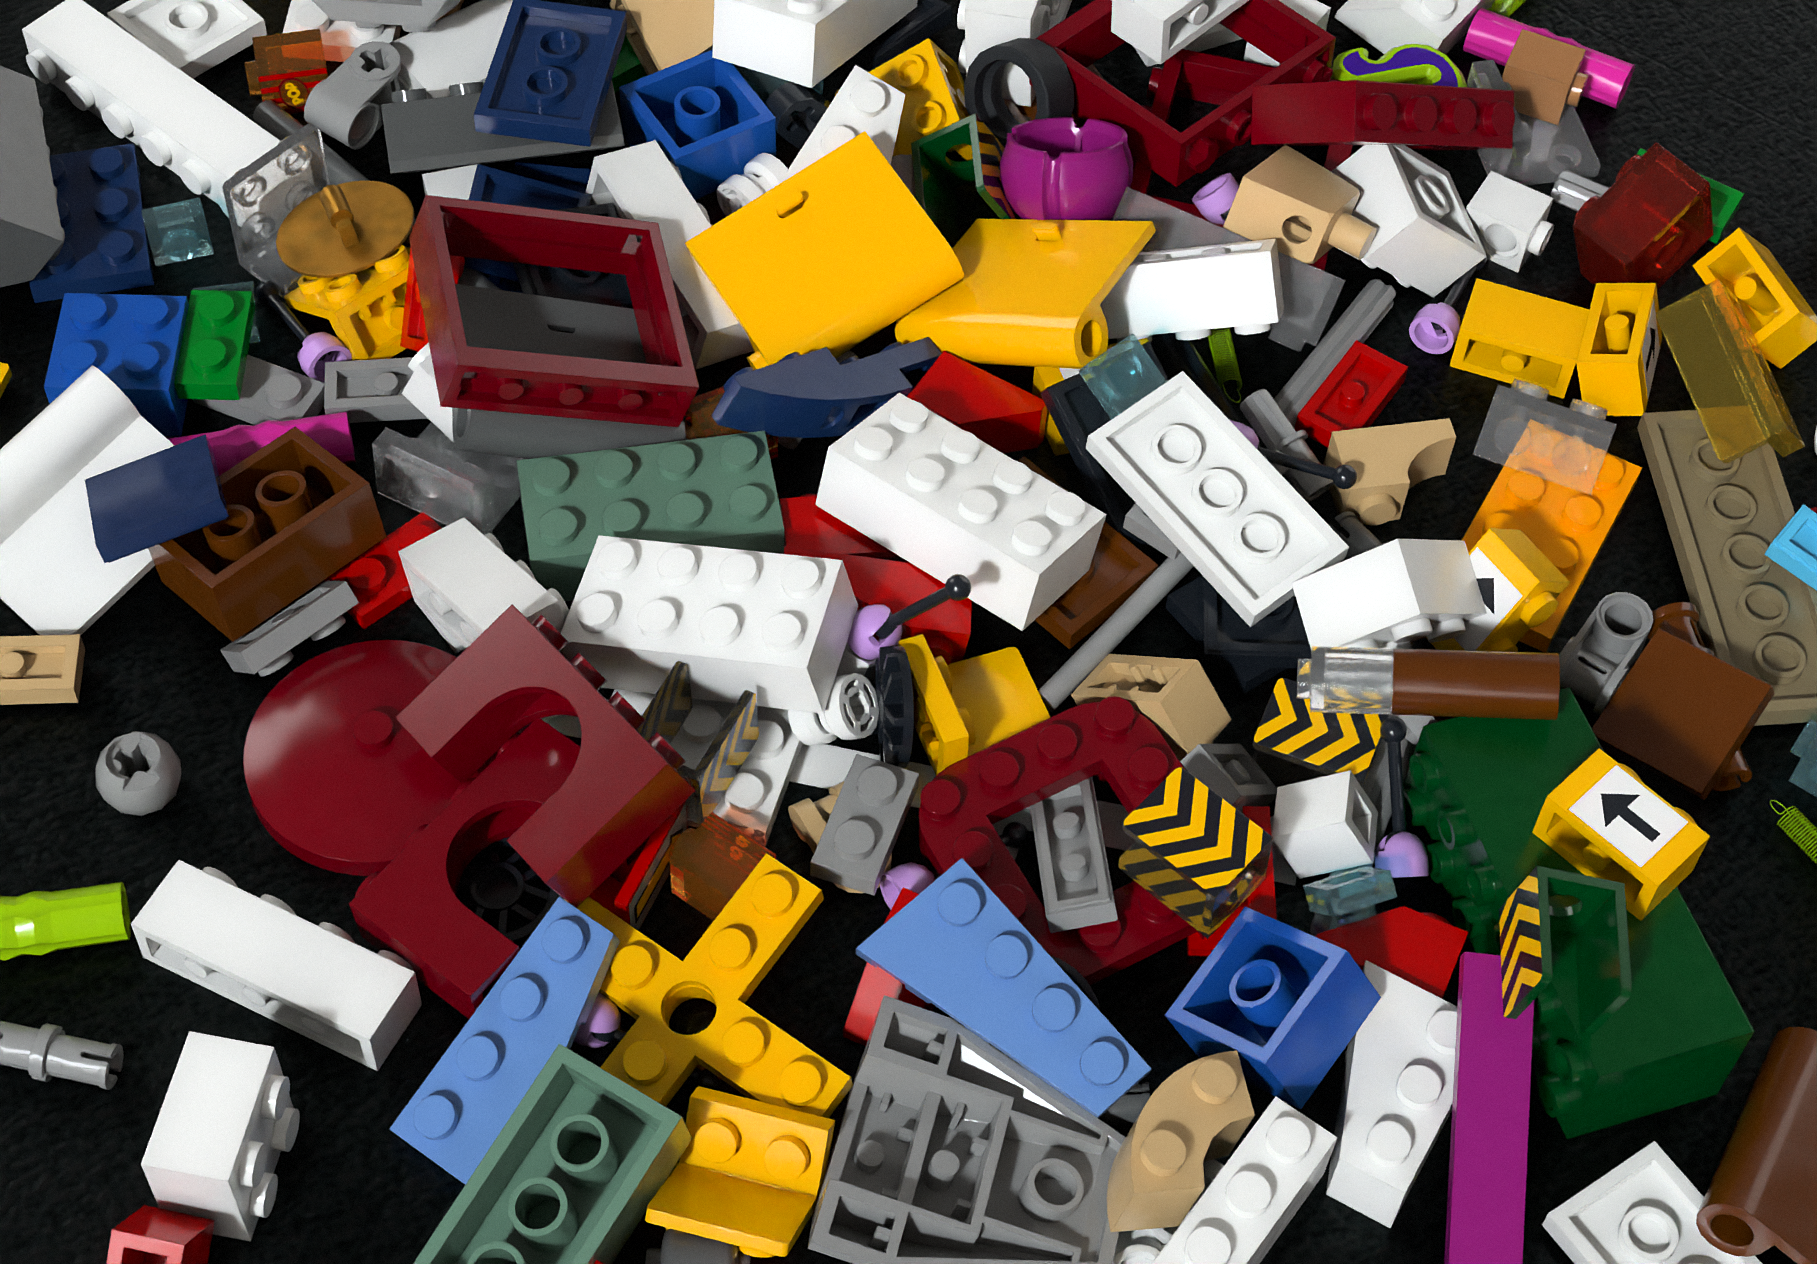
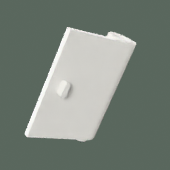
[0,365,175,635]

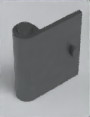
[452,284,693,459]

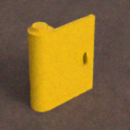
[685,131,964,370]
[895,218,1156,369]

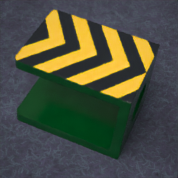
[911,113,1019,249]
[1499,866,1632,1034]

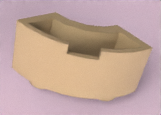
[1107,1050,1255,1232]

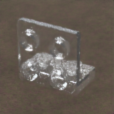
[1467,60,1601,186]
[222,123,330,299]
[1473,379,1617,495]
[372,422,524,535]

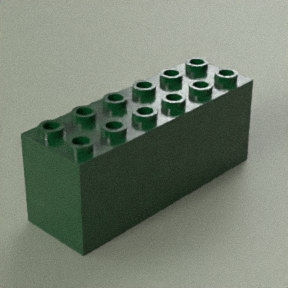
[1403,687,1755,1139]

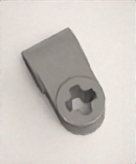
[304,41,406,150]
[1559,592,1653,716]

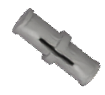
[0,1021,123,1090]

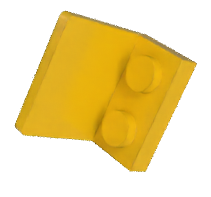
[835,38,973,161]
[284,245,410,361]
[898,634,1051,776]
[645,1086,835,1258]

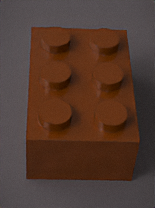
[148,427,387,642]

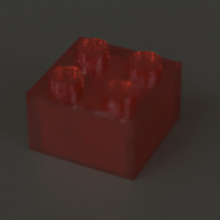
[1573,142,1713,290]

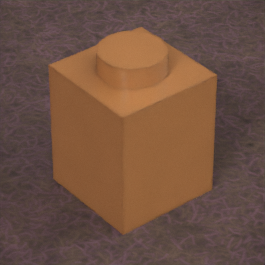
[1499,29,1589,125]

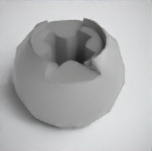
[95,731,181,816]

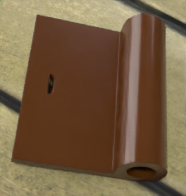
[1696,1027,1817,1264]

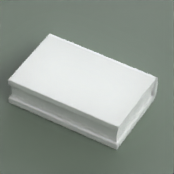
[388,0,513,99]

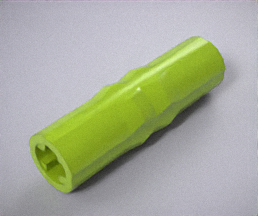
[0,882,131,961]

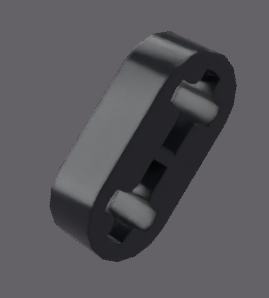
[765,82,831,150]

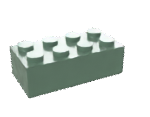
[516,431,784,601]
[413,1044,692,1264]

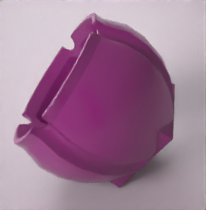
[1000,117,1134,221]

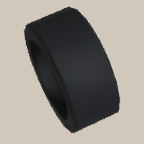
[964,38,1075,148]

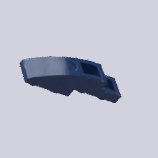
[711,337,942,438]

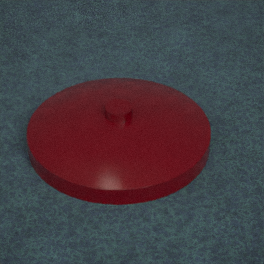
[243,640,499,876]

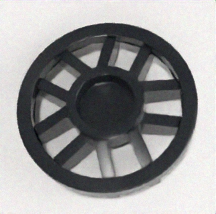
[874,646,914,769]
[457,837,561,944]

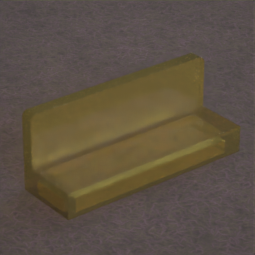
[1656,279,1805,463]

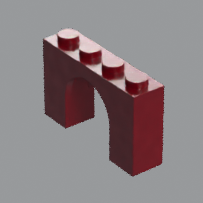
[1251,80,1515,151]
[395,604,696,908]
[349,719,651,1019]

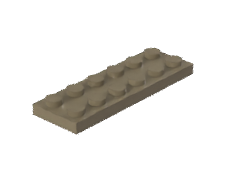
[1637,406,1817,726]

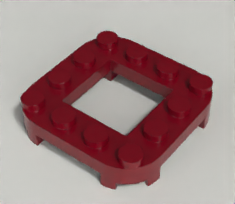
[919,696,1238,986]

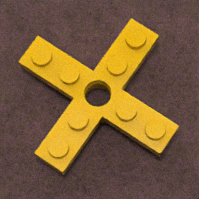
[564,853,853,1118]

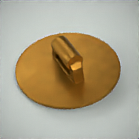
[276,181,414,278]

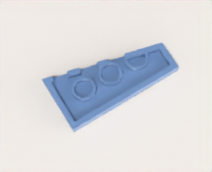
[856,858,1152,1118]
[389,897,620,1185]

